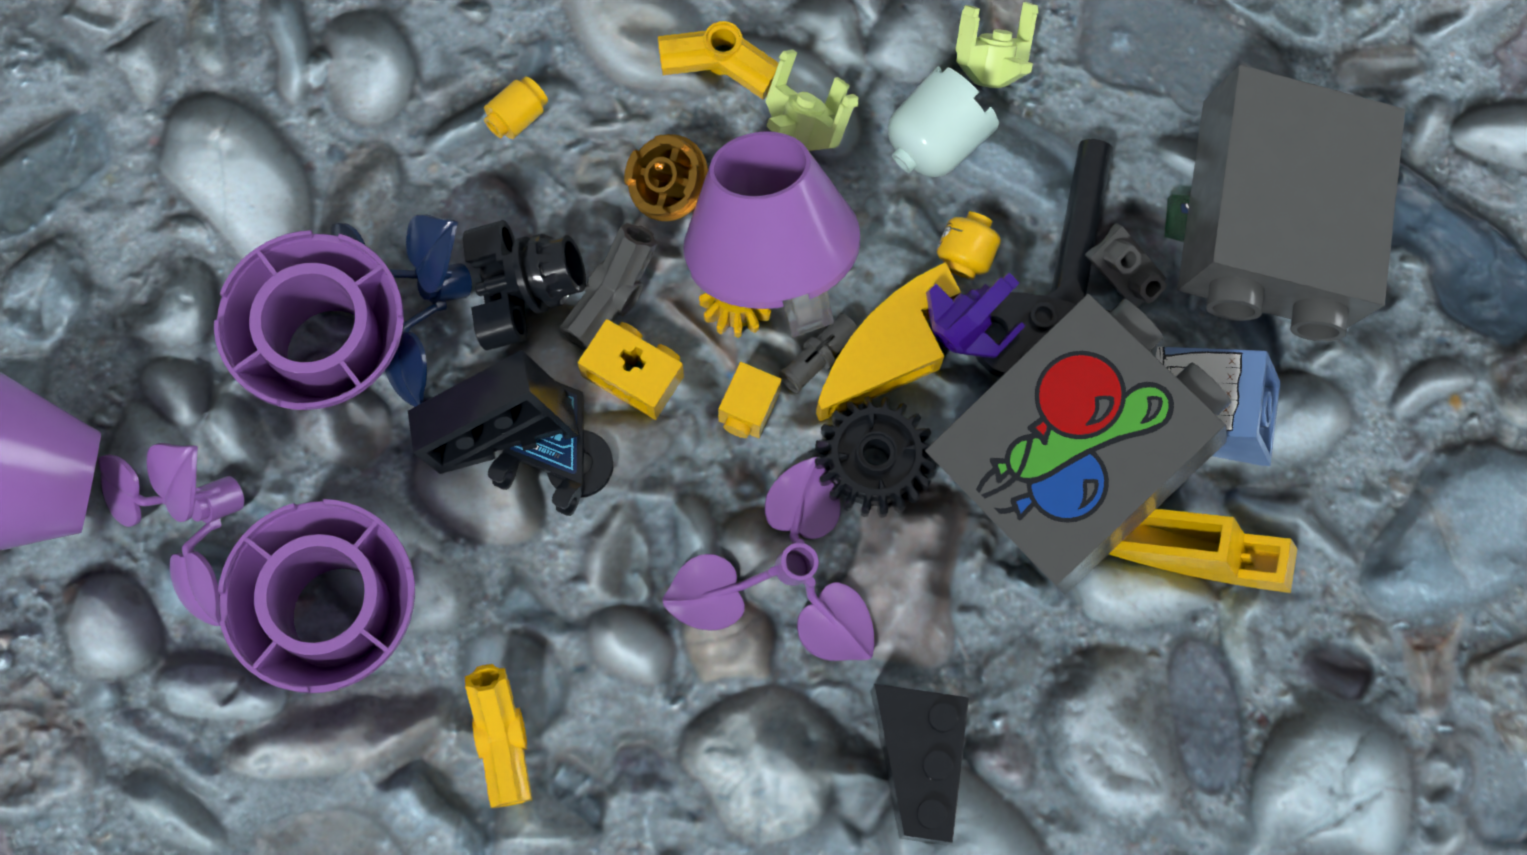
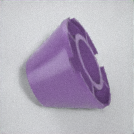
[683,132,860,309]
[214,230,404,410]
[0,372,101,551]
[218,499,415,693]

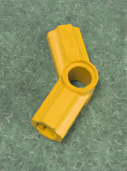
[658,21,778,100]
[465,664,533,808]

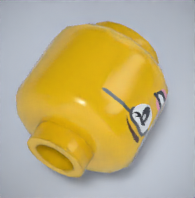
[937,211,1001,280]

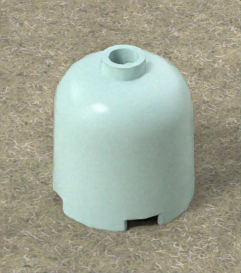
[888,66,999,177]

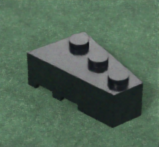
[408,350,579,474]
[870,684,969,845]

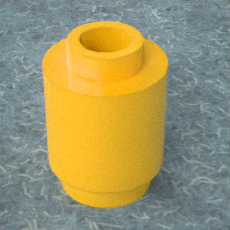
[484,76,548,140]

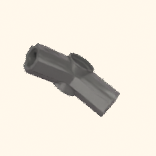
[559,223,658,350]

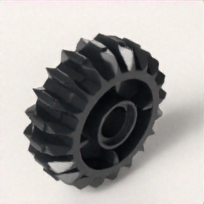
[814,396,936,518]

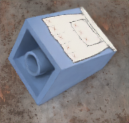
[1156,347,1280,466]

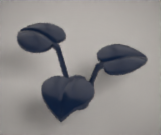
[330,214,472,407]

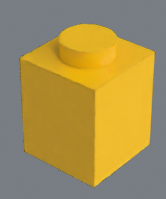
[718,361,782,439]

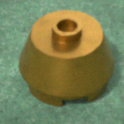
[624,134,708,221]

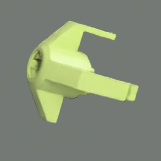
[955,2,1038,88]
[766,49,858,151]

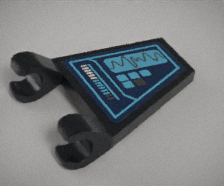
[488,381,584,516]

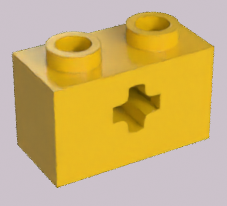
[577,319,684,420]

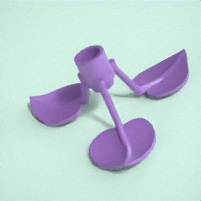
[98,443,244,626]
[662,457,874,661]

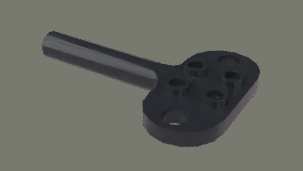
[976,139,1113,378]

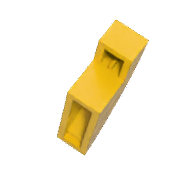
[816,262,961,421]
[1109,509,1298,593]

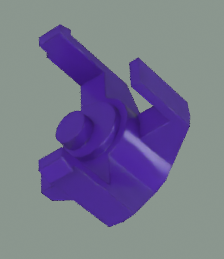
[926,272,1025,358]

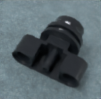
[463,220,586,351]

